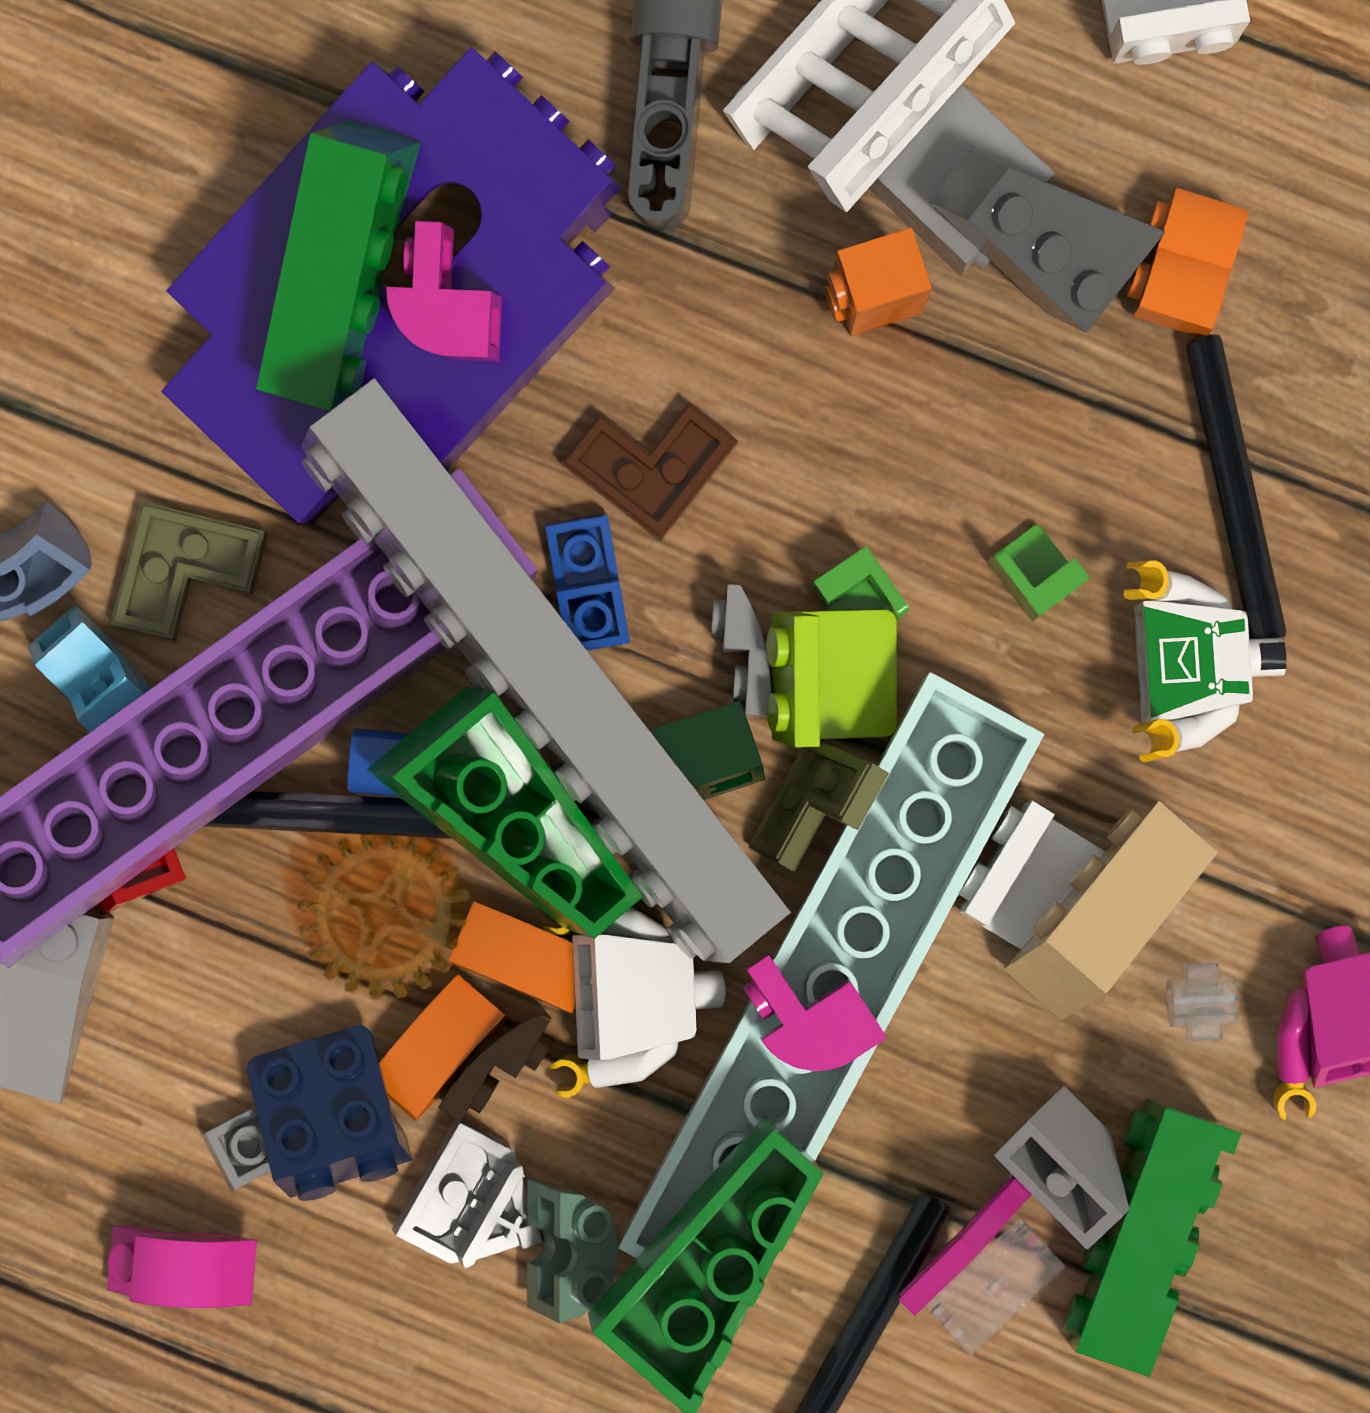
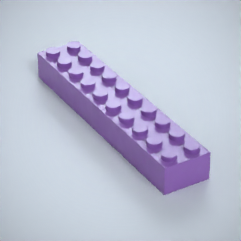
[0,468,537,968]

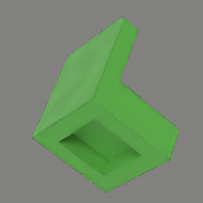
[987,525,1091,622]
[811,545,910,621]

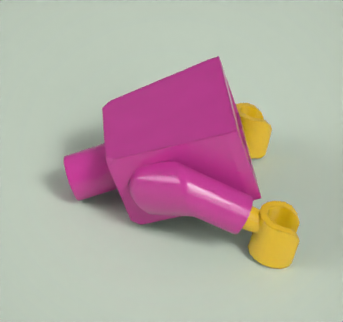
[1273,926,1370,1120]

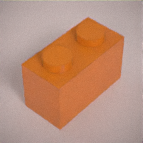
[825,227,932,336]

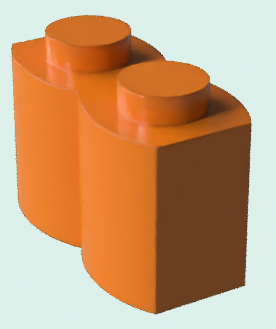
[1127,188,1249,337]

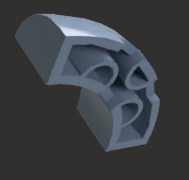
[0,501,92,622]

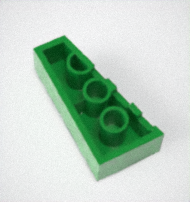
[256,120,422,411]
[366,687,643,939]
[1063,1098,1242,1377]
[588,1115,824,1413]

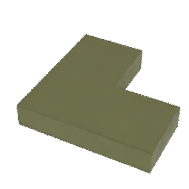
[111,502,267,641]
[748,741,889,872]

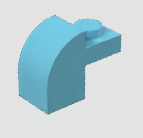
[28,604,151,732]

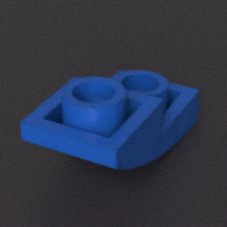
[545,513,630,651]

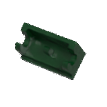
[649,700,766,800]

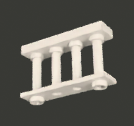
[723,0,1015,212]

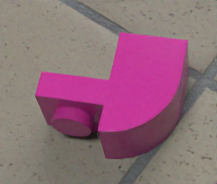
[386,221,502,362]
[743,954,887,1071]
[107,1225,257,1308]

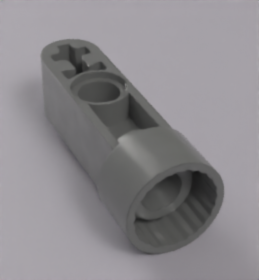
[628,0,723,231]

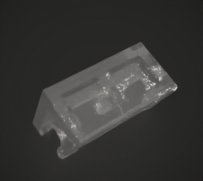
[925,1218,1067,1356]

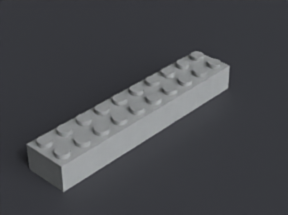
[301,378,791,963]

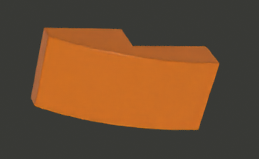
[448,901,576,1015]
[380,974,506,1122]

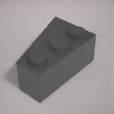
[930,151,1166,333]

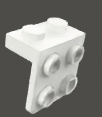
[1102,0,1250,65]
[958,801,1106,950]

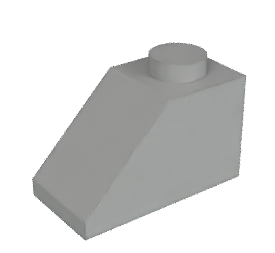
[994,1086,1129,1250]

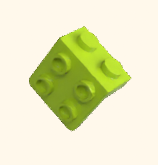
[766,609,897,747]

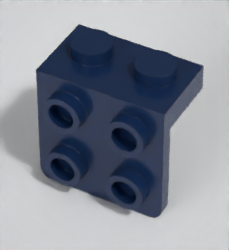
[247,1025,413,1201]

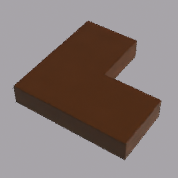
[561,402,738,542]

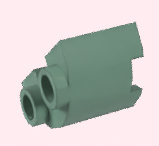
[527,1179,619,1323]

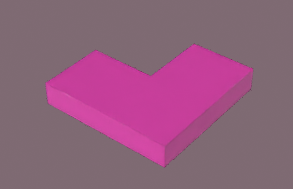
[899,1175,1032,1316]

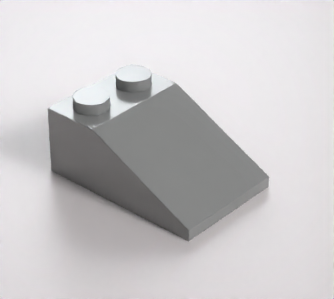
[0,911,114,1104]

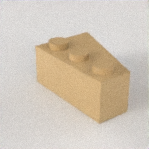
[1003,801,1218,1020]

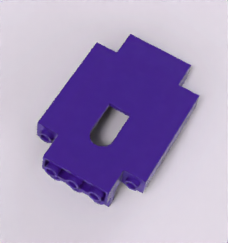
[161,47,621,524]

